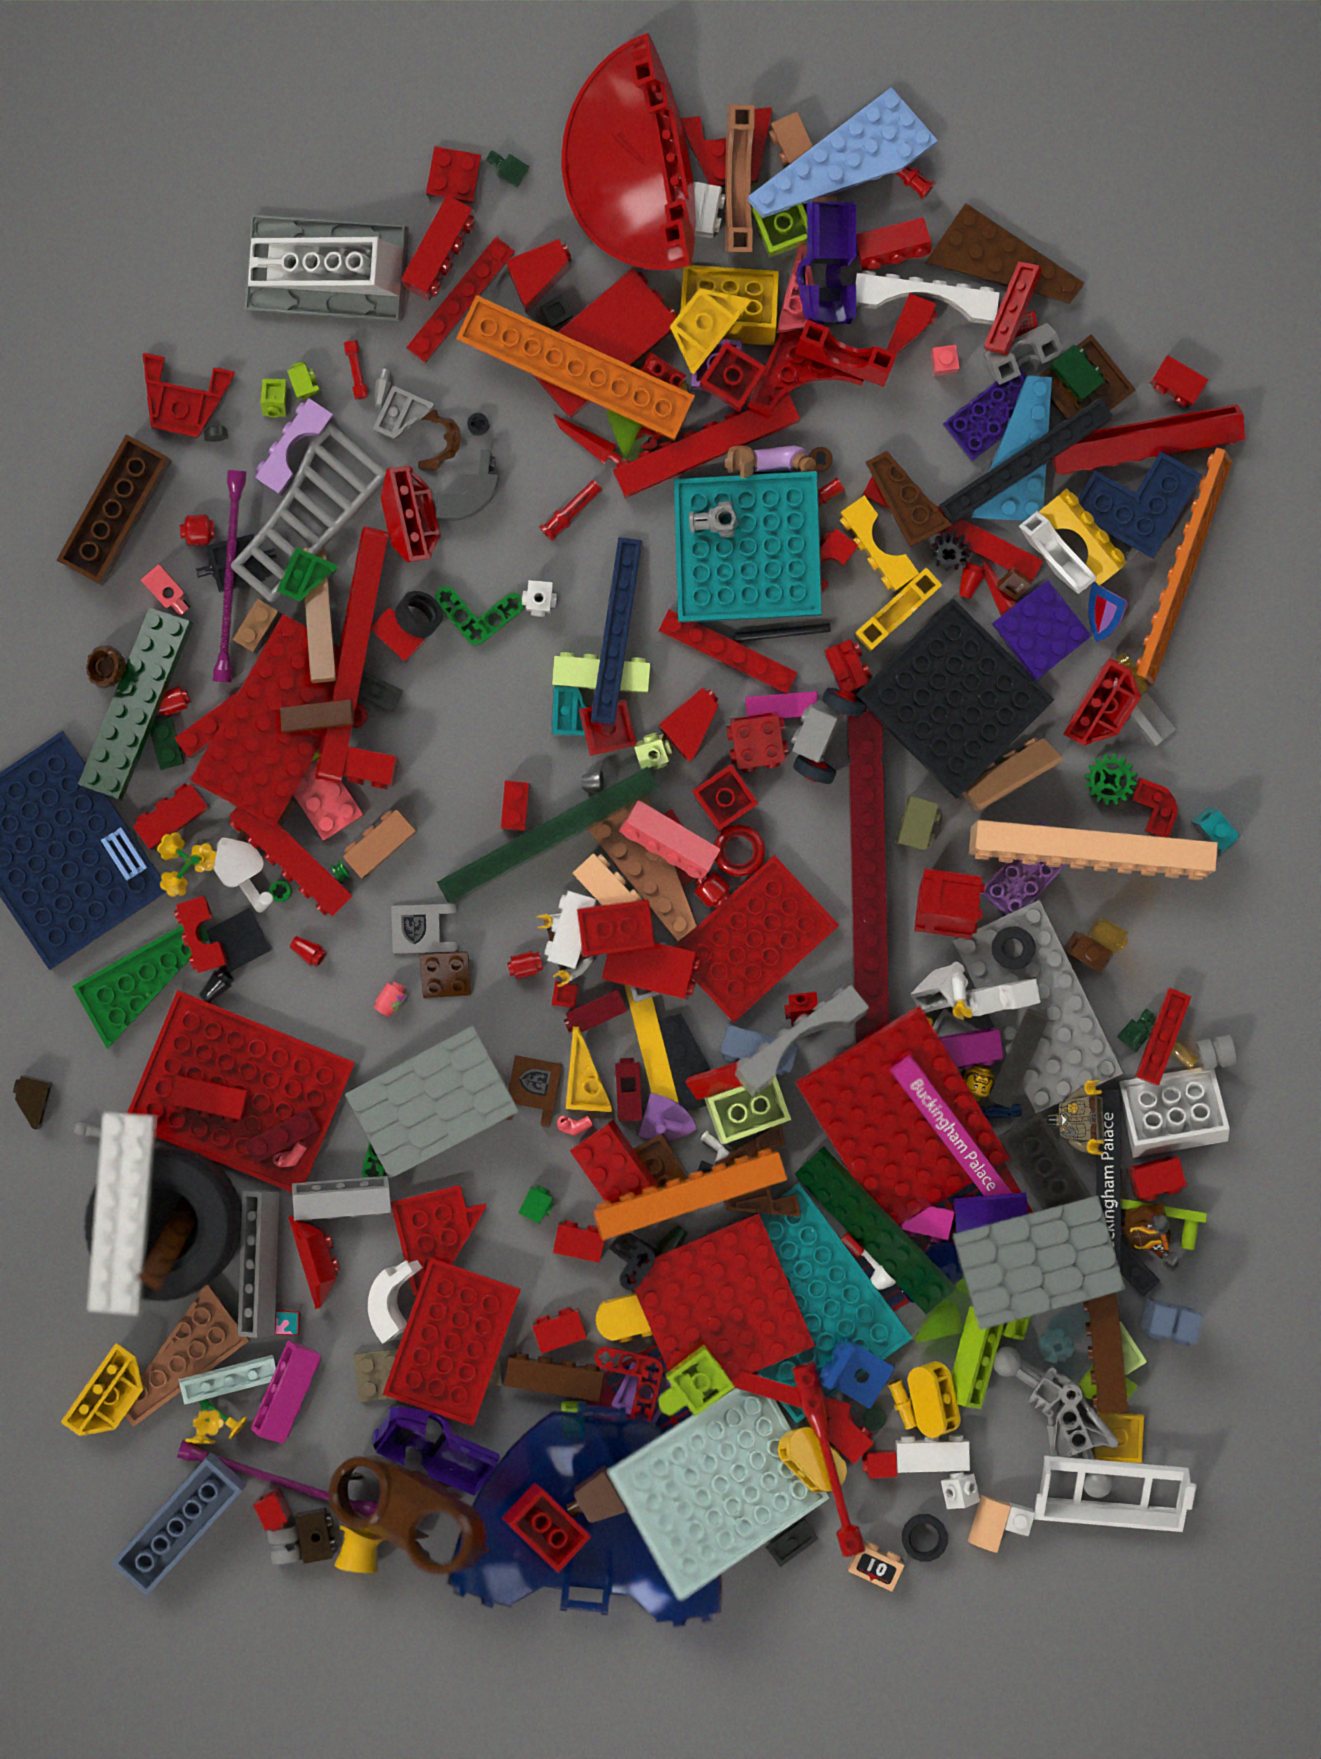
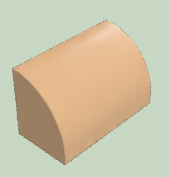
[968,1495,1011,1553]

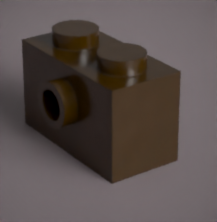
[295,1507,337,1564]

